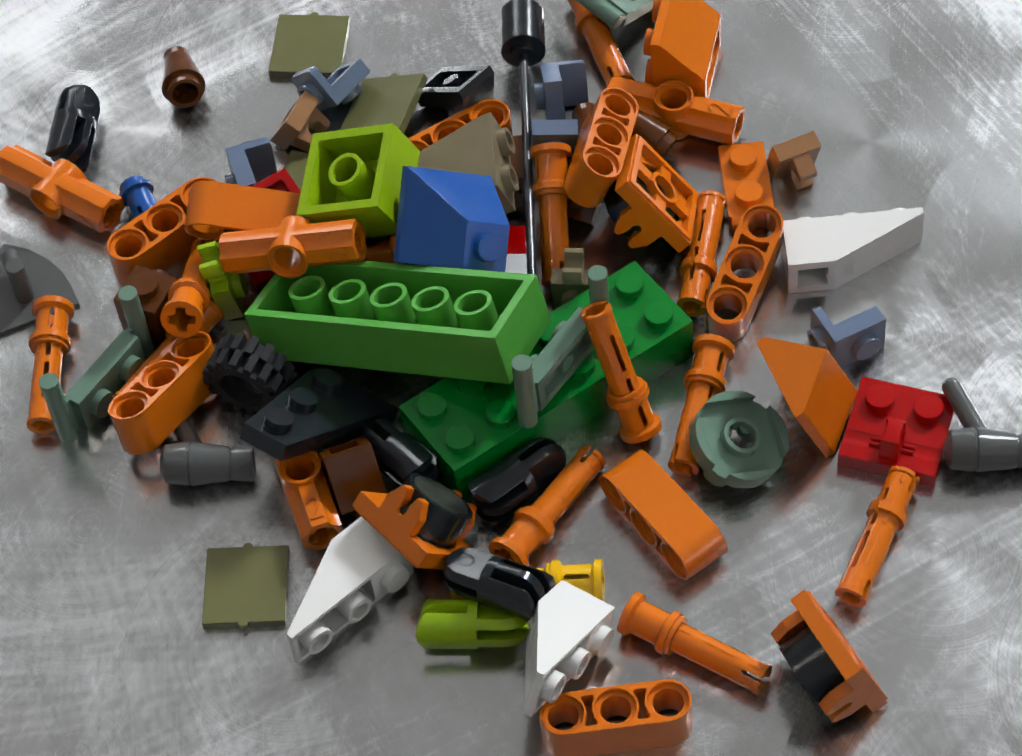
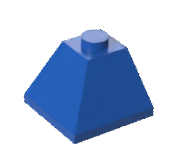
[393,166,510,272]

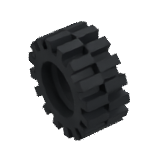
[202,333,297,416]

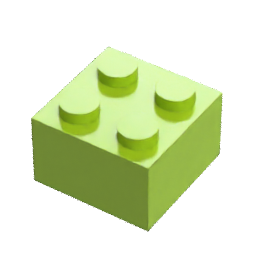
[296,123,420,238]

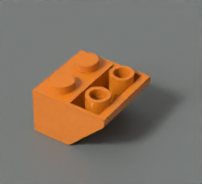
[644,0,721,98]

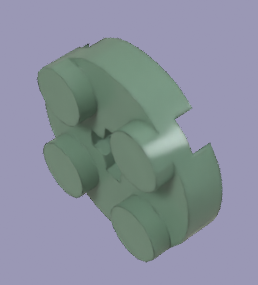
[689,391,789,488]

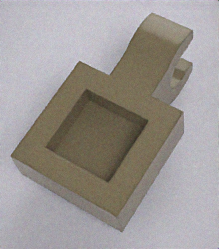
[551,248,589,311]

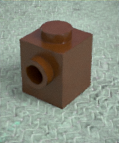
[113,265,177,345]
[317,436,387,517]

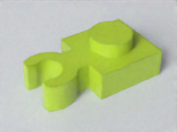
[197,241,248,321]

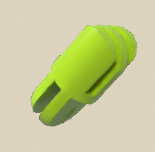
[415,599,529,650]

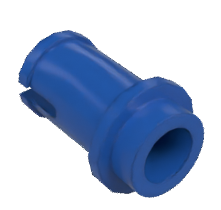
[119,176,157,218]

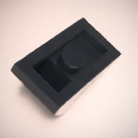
[418,65,494,116]

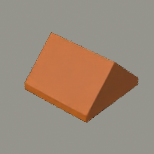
[756,337,858,458]

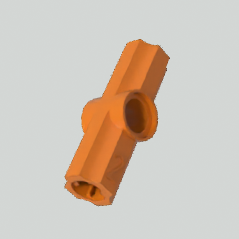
[607,76,745,145]
[0,145,125,233]
[218,215,367,278]
[273,450,344,551]

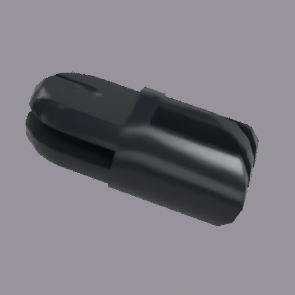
[45,83,100,173]
[360,418,444,487]
[468,437,566,526]
[443,547,555,621]

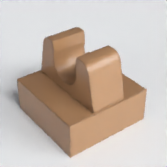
[270,90,330,152]
[767,131,821,191]

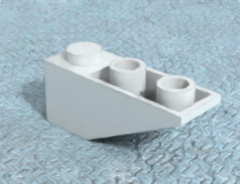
[781,207,924,294]
[287,516,414,664]
[524,580,615,717]

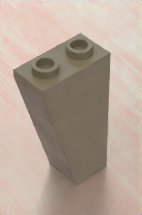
[365,112,519,246]

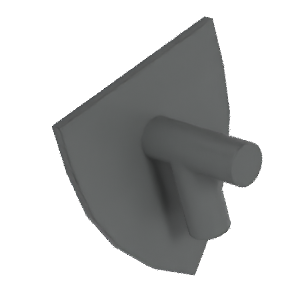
[0,243,80,336]

